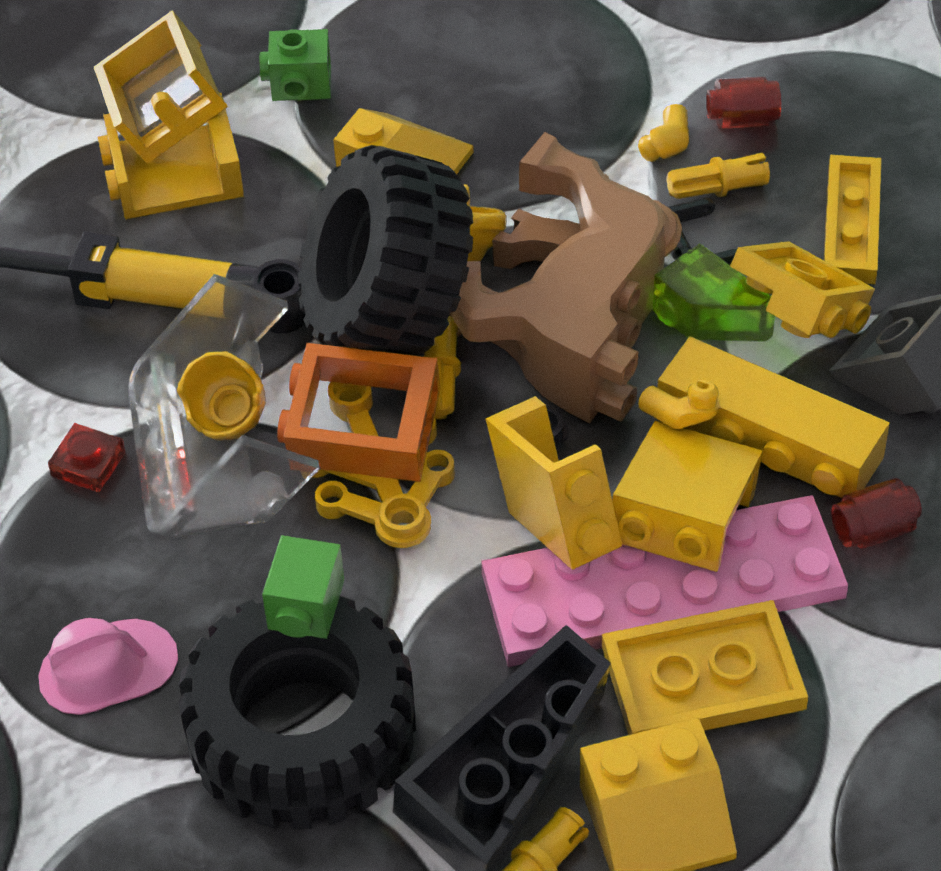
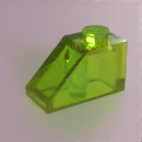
[653,243,775,341]

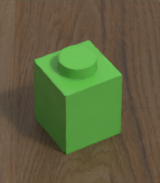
[262,535,344,639]

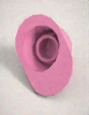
[38,618,178,715]

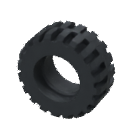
[298,145,473,356]
[178,596,416,830]

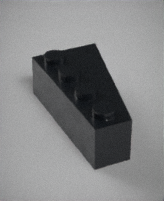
[392,625,611,871]

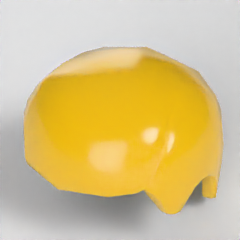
[177,351,266,441]

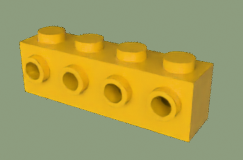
[657,336,890,503]

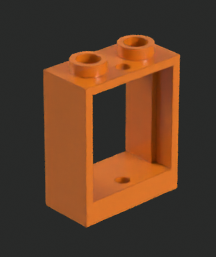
[277,343,441,482]

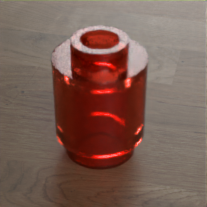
[706,76,781,129]
[831,478,922,549]

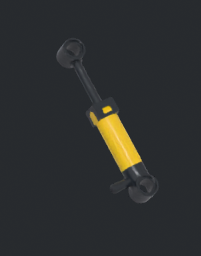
[0,231,305,349]

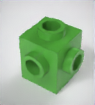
[259,29,331,101]

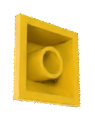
[333,108,474,174]

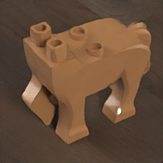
[449,132,682,423]

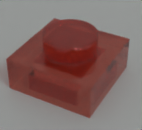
[47,423,126,492]

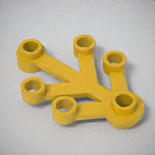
[300,382,455,548]

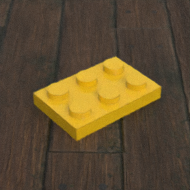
[602,600,808,735]

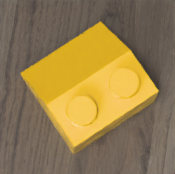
[580,717,737,871]

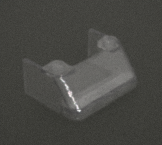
[128,274,320,538]

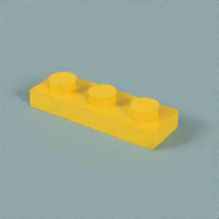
[824,155,881,284]

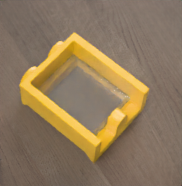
[94,10,228,164]

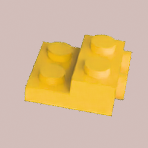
[730,241,875,338]

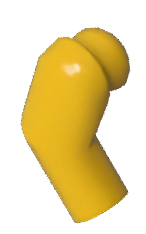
[638,104,689,162]
[638,380,721,429]

